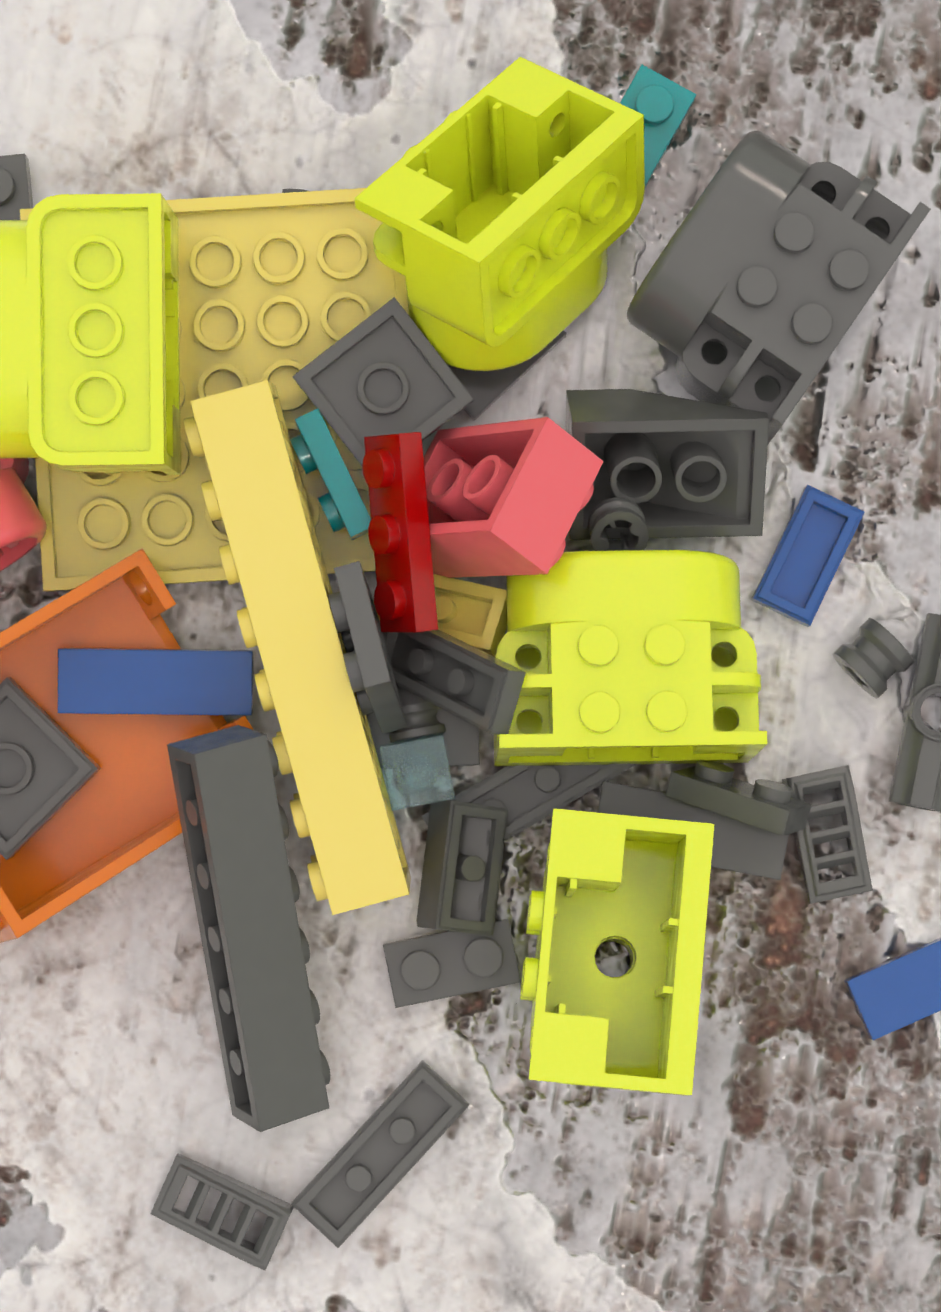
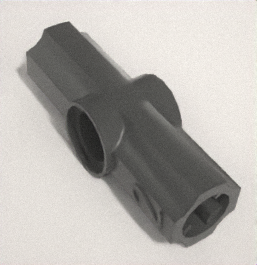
[888,613,941,813]

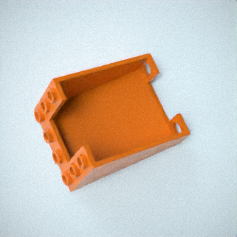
[0,549,279,943]

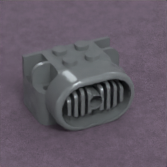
[627,131,931,444]

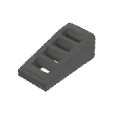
[782,765,873,904]
[150,1153,294,1271]

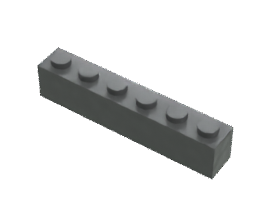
[167,725,330,1132]

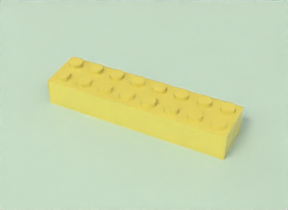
[183,380,411,915]

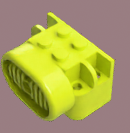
[354,57,645,371]
[0,193,181,475]
[494,550,767,766]
[520,808,714,1096]

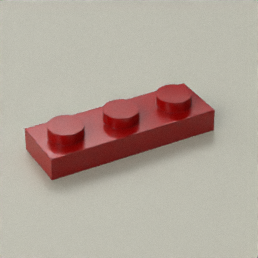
[362,432,438,633]

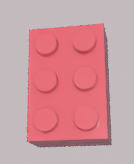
[424,417,604,578]

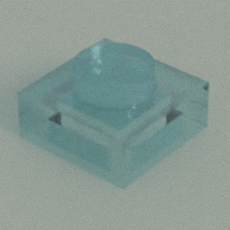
[379,733,456,811]

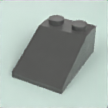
[565,389,769,540]

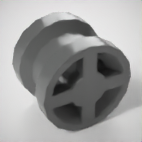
[833,618,914,699]

